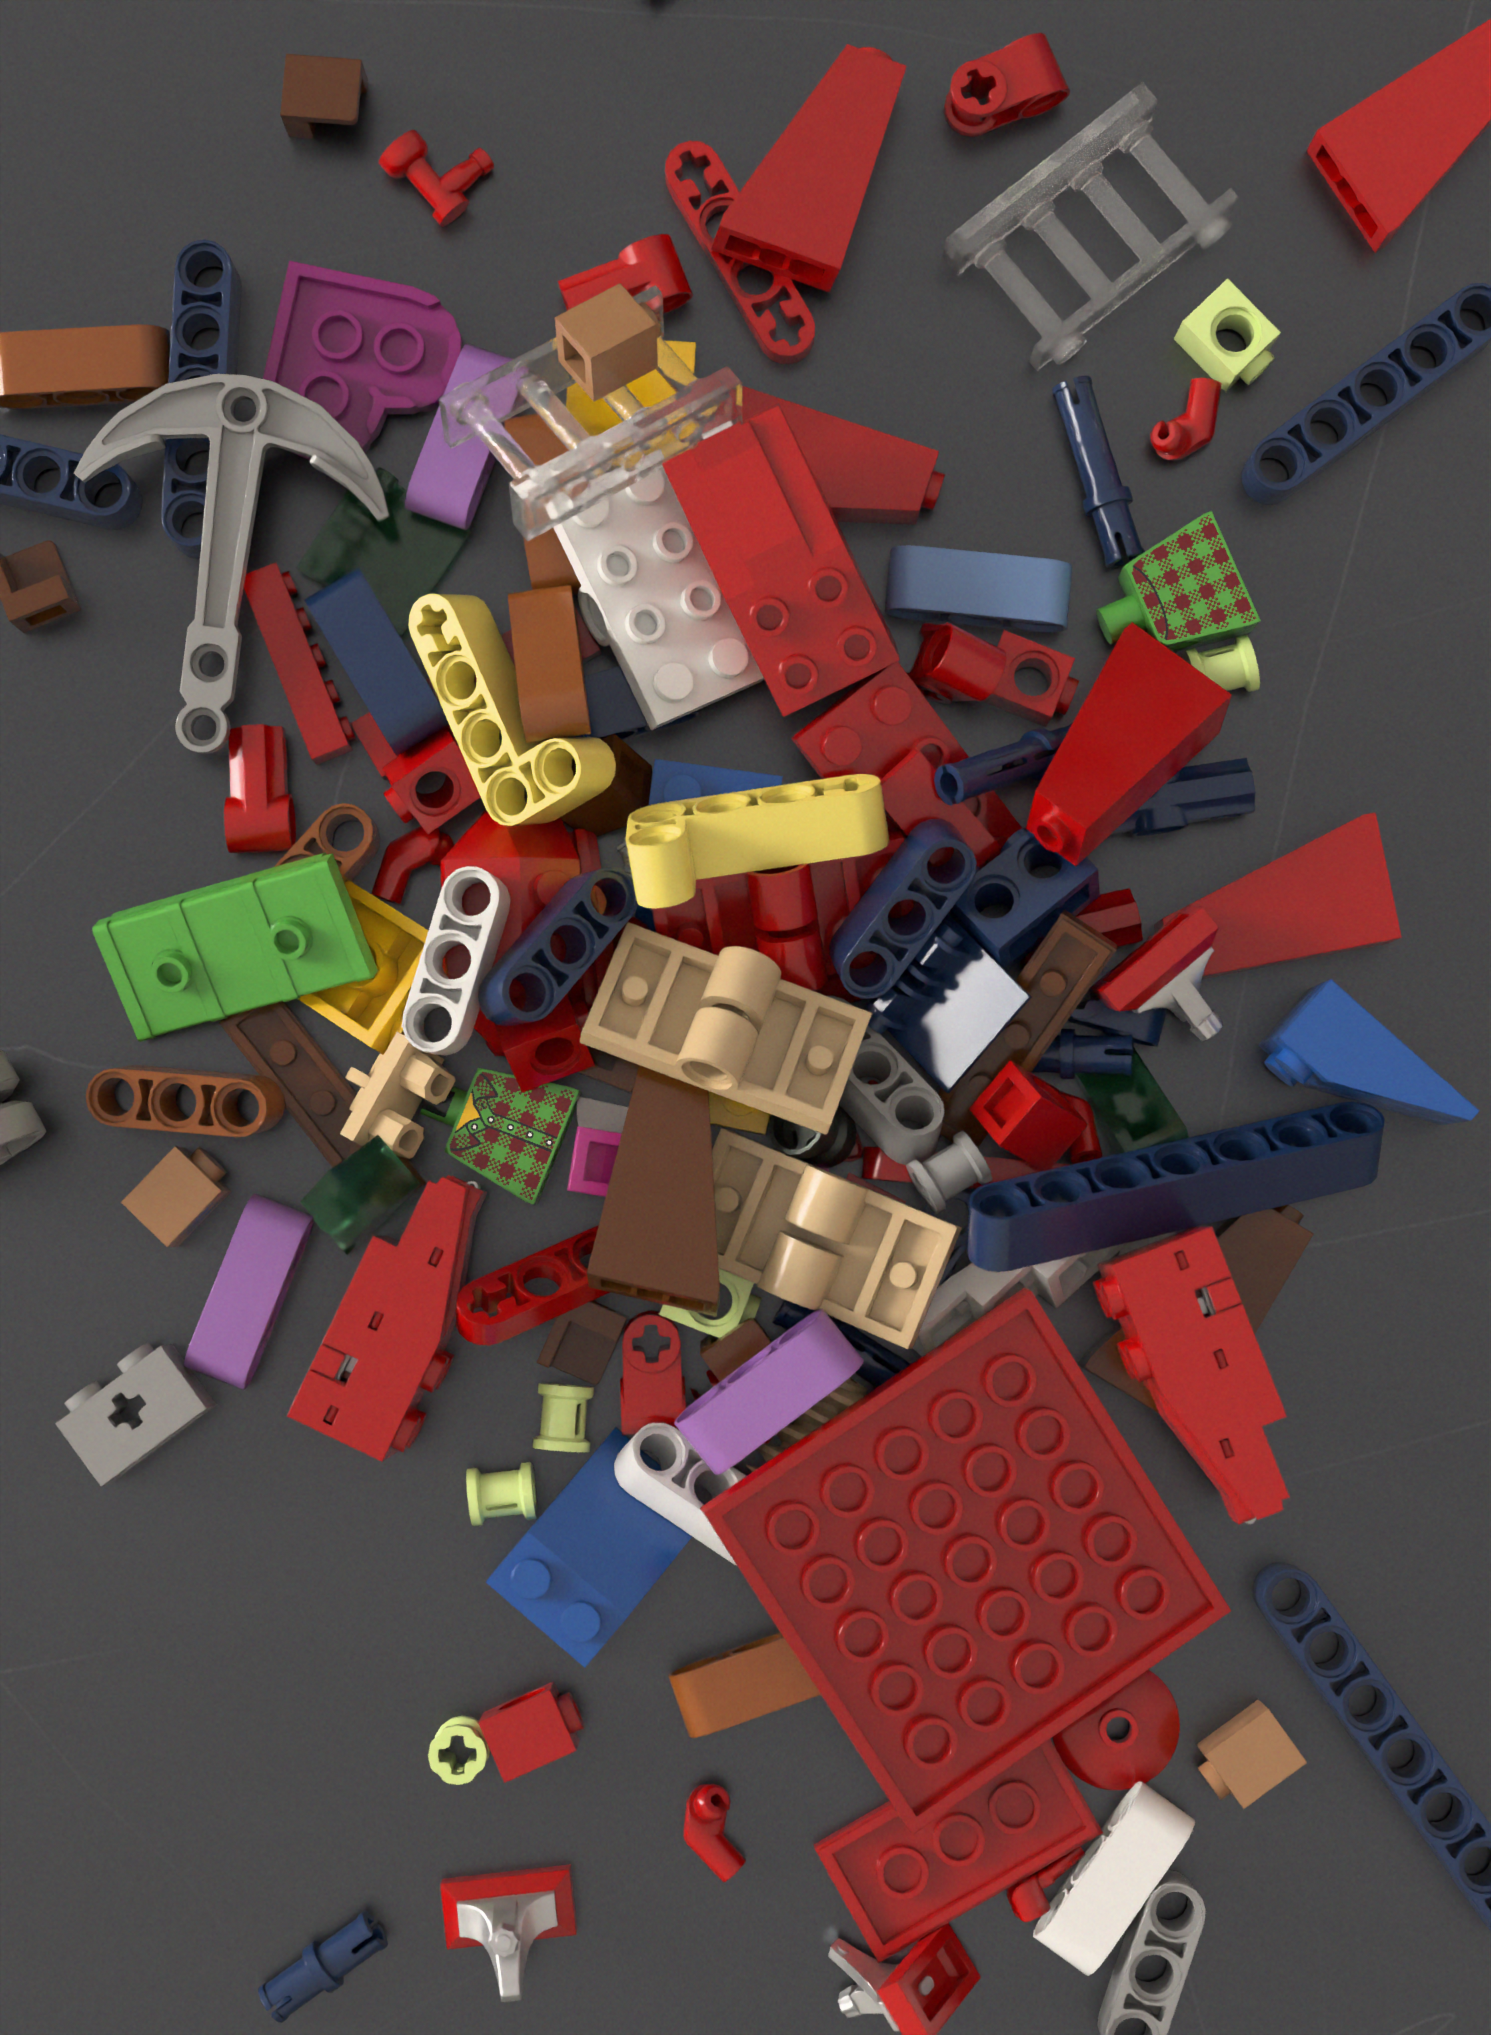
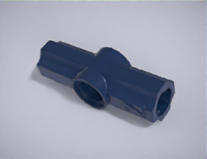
[1111,758,1256,836]

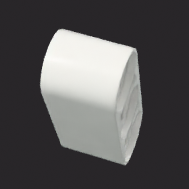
[402,866,511,1056]
[614,1422,746,1566]
[1033,1781,1195,1976]

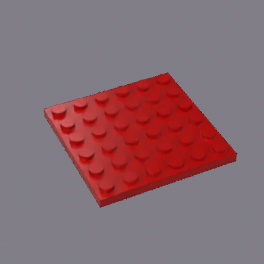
[700,1287,1231,1835]

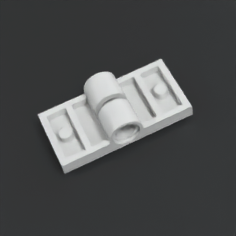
[540,446,764,730]

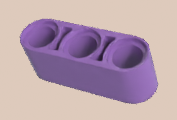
[405,343,527,530]
[184,1193,315,1390]
[674,1308,864,1475]

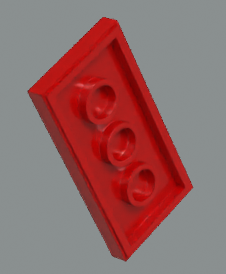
[814,1739,1103,1963]

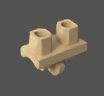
[340,1032,456,1161]

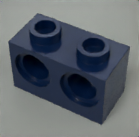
[950,827,1100,971]

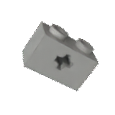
[55,1342,217,1487]

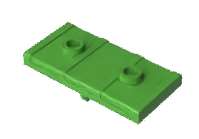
[92,853,378,1042]

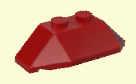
[441,802,582,1056]

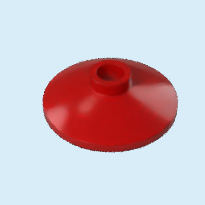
[1052,1669,1180,1790]

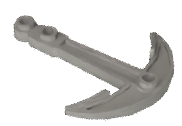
[74,374,389,754]

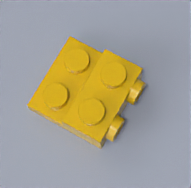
[298,879,429,1055]

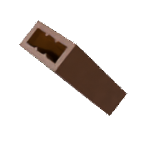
[587,1065,720,1317]
[1078,1205,1314,1414]

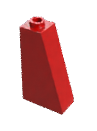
[1306,19,1491,253]
[711,44,907,292]
[701,379,945,525]
[1026,622,1232,866]
[1147,812,1402,979]

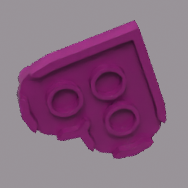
[263,261,463,460]

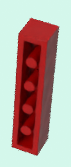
[244,562,356,765]

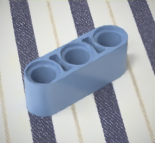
[885,545,1073,633]

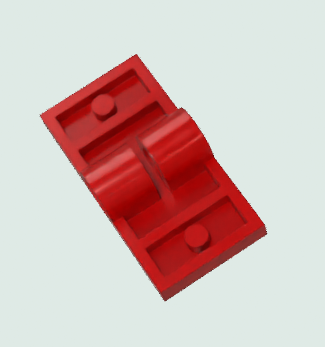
[791,662,1022,913]
[651,830,914,991]

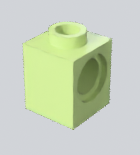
[1174,278,1281,392]
[659,1268,762,1338]

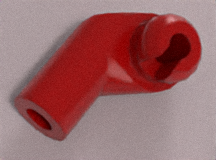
[1150,378,1222,460]
[683,1784,746,1883]

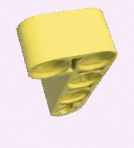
[409,594,616,826]
[625,774,889,908]

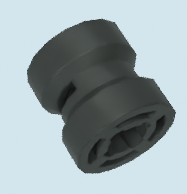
[769,1107,857,1168]

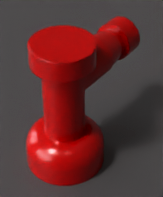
[379,130,494,227]

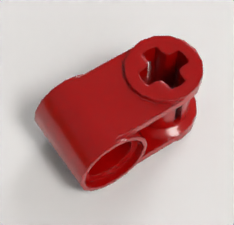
[943,33,1070,137]
[906,622,1007,704]
[620,1310,686,1436]

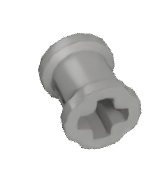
[906,1131,992,1214]

